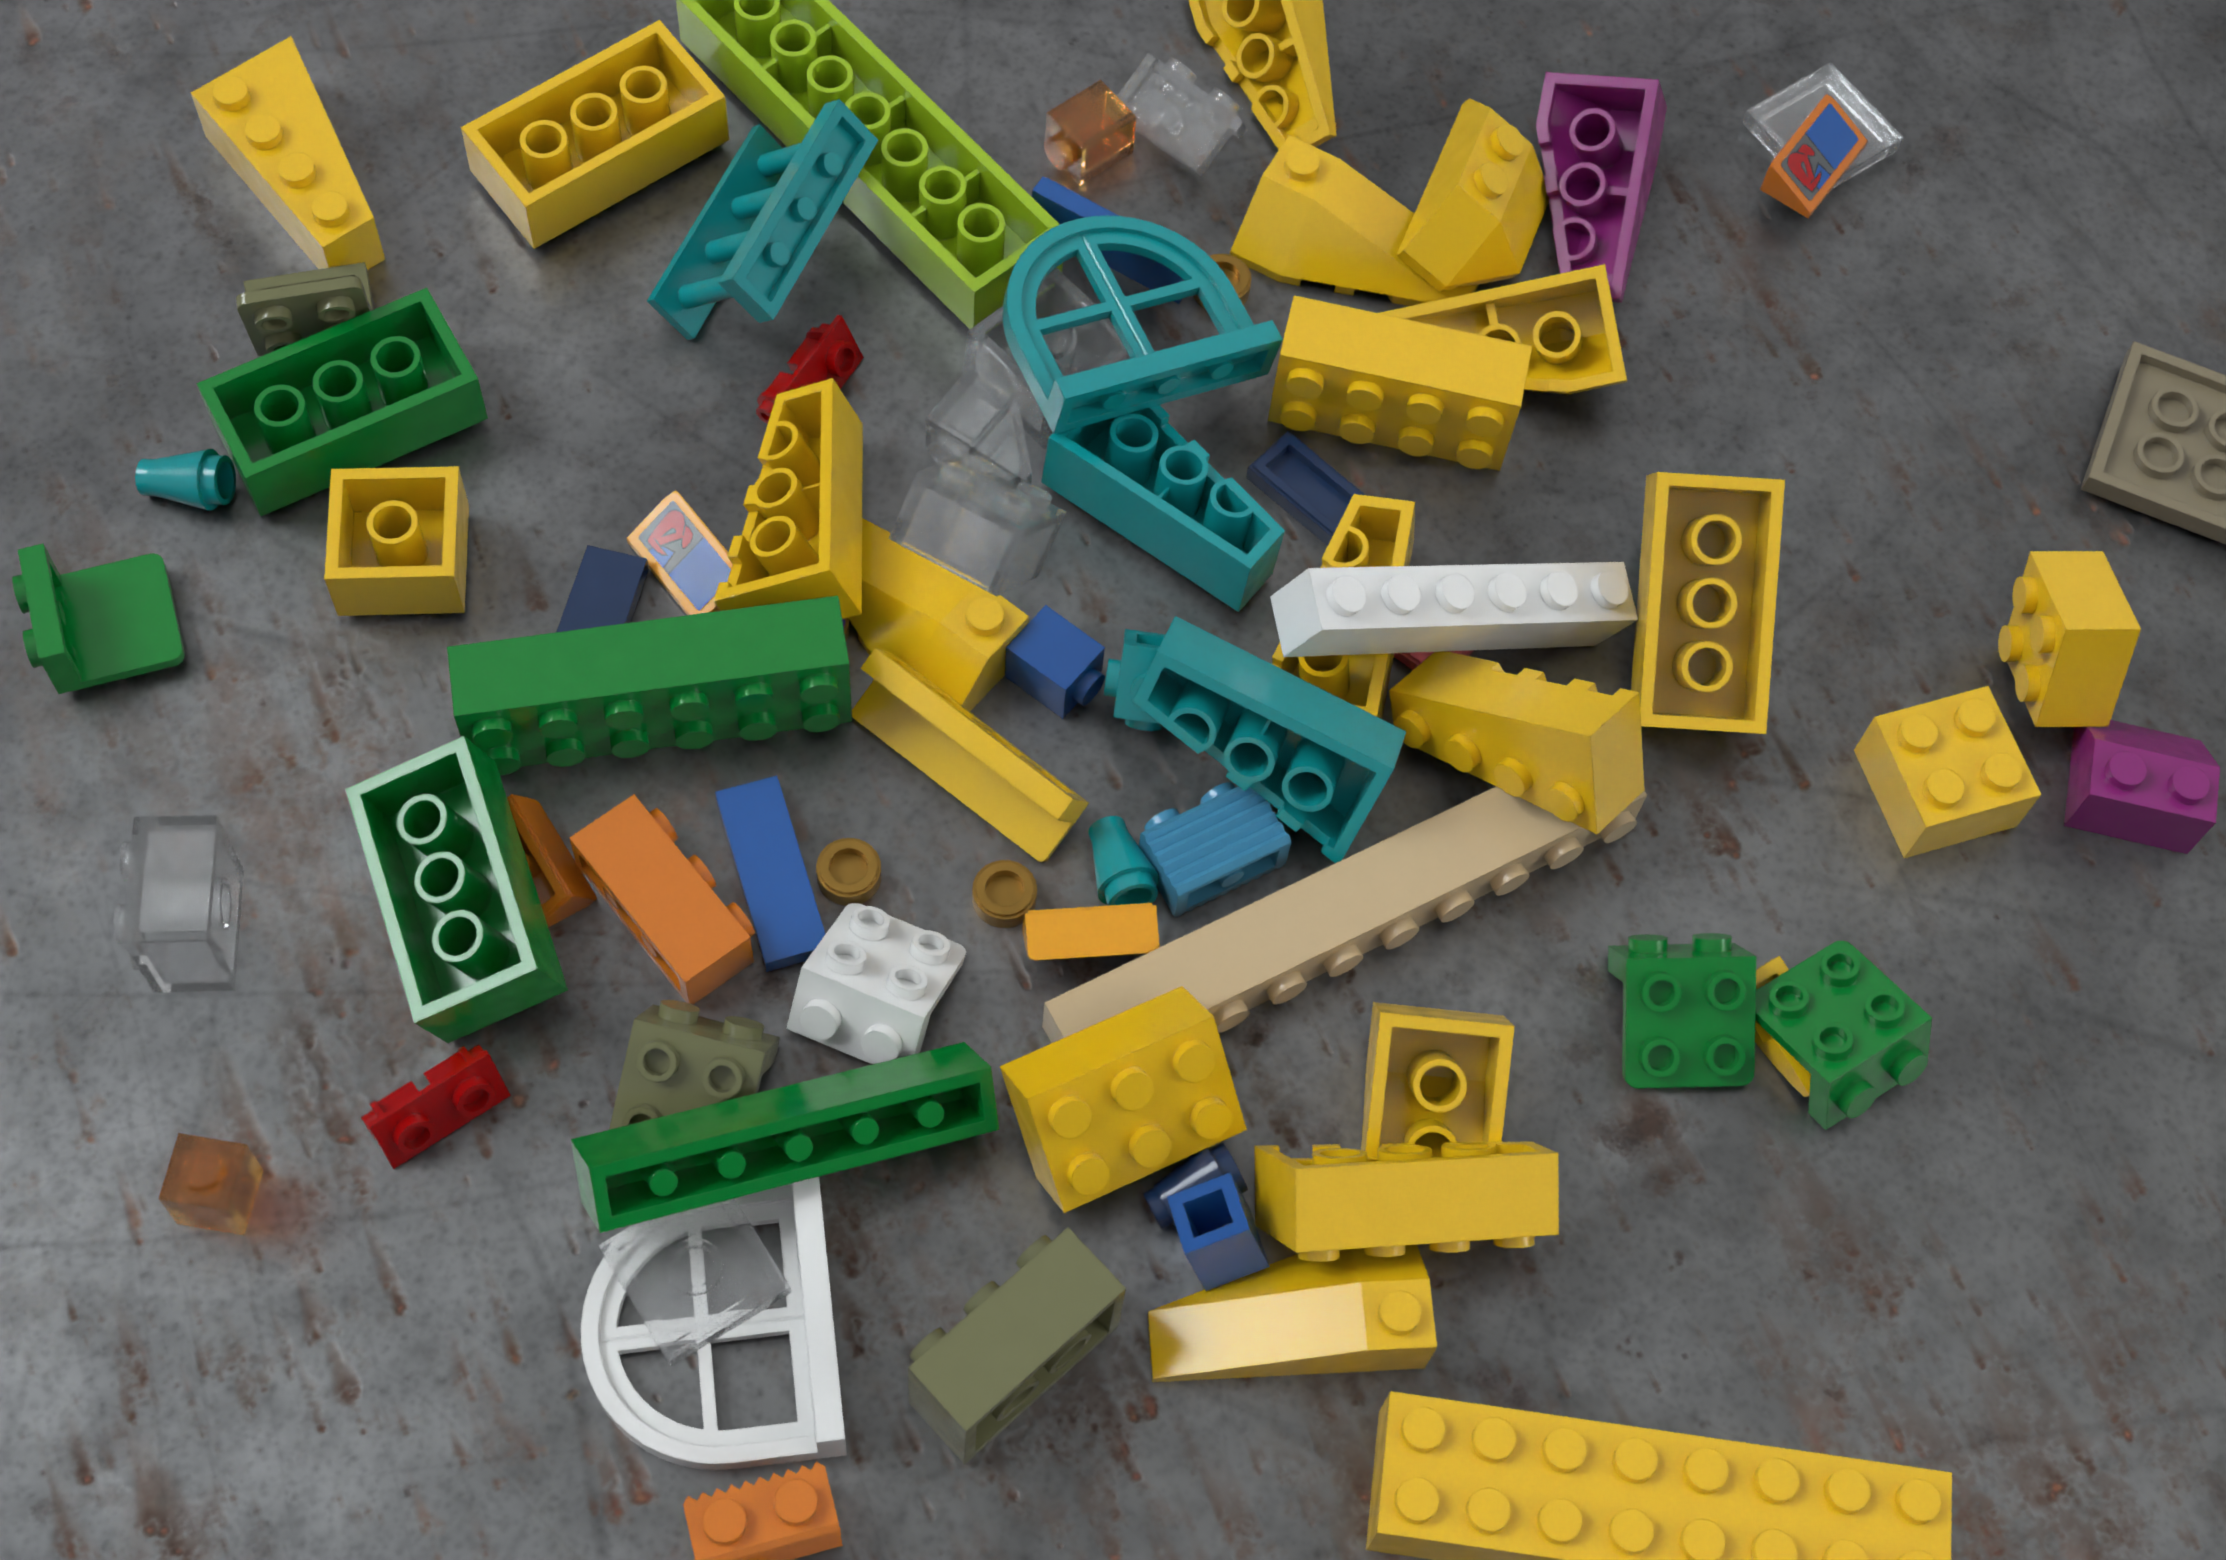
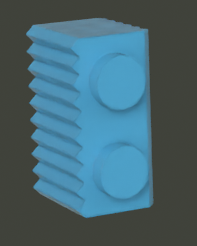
[1139,782,1291,917]

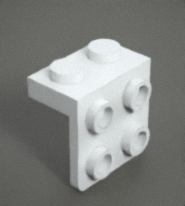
[786,903,966,1064]

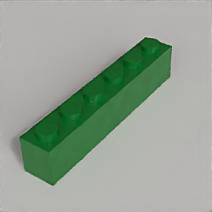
[571,1042,999,1233]

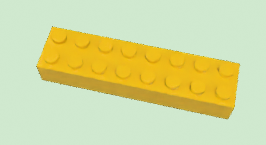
[1366,1391,1952,1560]

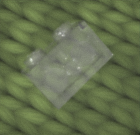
[1108,53,1247,177]

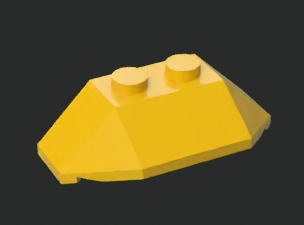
[1396,98,1549,292]

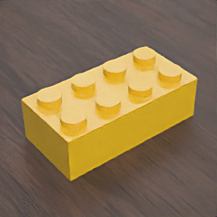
[461,20,729,249]
[1267,295,1532,471]
[1631,472,1785,734]

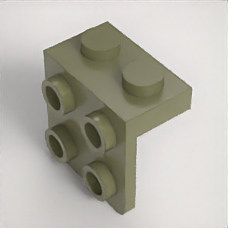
[236,262,374,356]
[609,1000,780,1130]

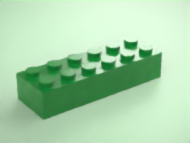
[447,596,852,775]

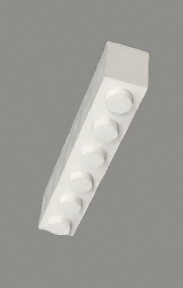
[1270,562,1638,657]

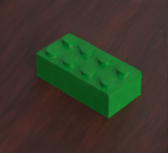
[196,288,488,516]
[345,736,568,1043]

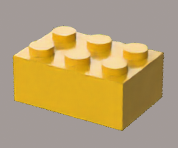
[1000,986,1247,1213]

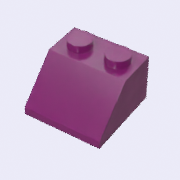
[2064,720,2220,854]

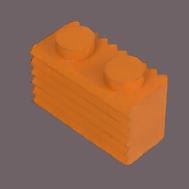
[683,1461,842,1560]

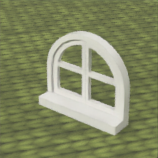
[581,1177,847,1470]

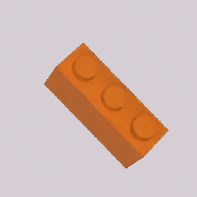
[569,794,755,1005]

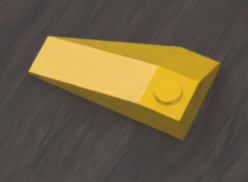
[1229,135,1478,306]
[1379,264,1627,394]
[1147,1245,1437,1382]

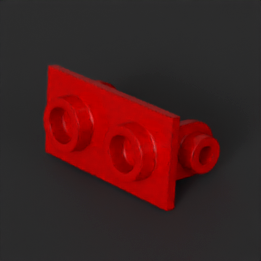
[756,315,864,424]
[361,1044,511,1169]

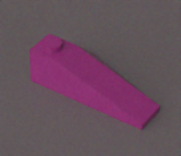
[1536,72,1667,303]

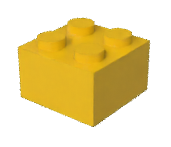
[324,466,469,616]
[1998,551,2141,727]
[1854,686,2042,859]

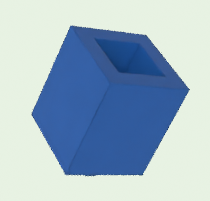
[1005,605,1105,719]
[1167,1172,1270,1291]

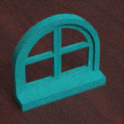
[1003,215,1283,434]

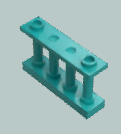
[647,99,878,340]

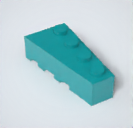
[1041,405,1285,612]
[1132,616,1406,863]

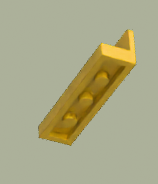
[852,648,1089,862]

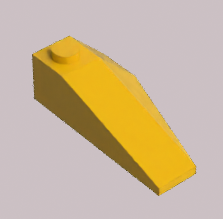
[1188,0,1337,149]
[848,518,1029,711]

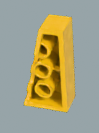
[713,378,863,619]
[1272,494,1415,719]
[1389,651,1645,835]
[1254,1142,1559,1262]

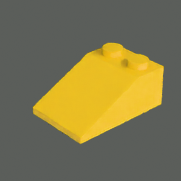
[1361,1002,1515,1157]

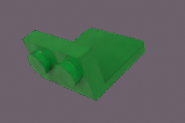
[12,543,185,694]
[1608,933,1757,1088]
[1755,941,1932,1130]

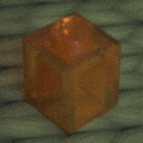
[1044,79,1137,185]
[158,1133,263,1235]

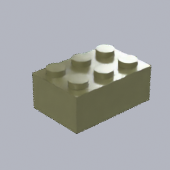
[908,1227,1126,1465]

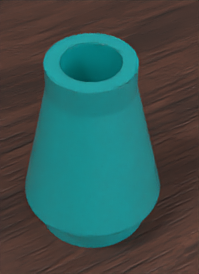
[135,449,236,511]
[1088,816,1159,906]

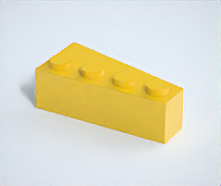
[191,36,385,270]

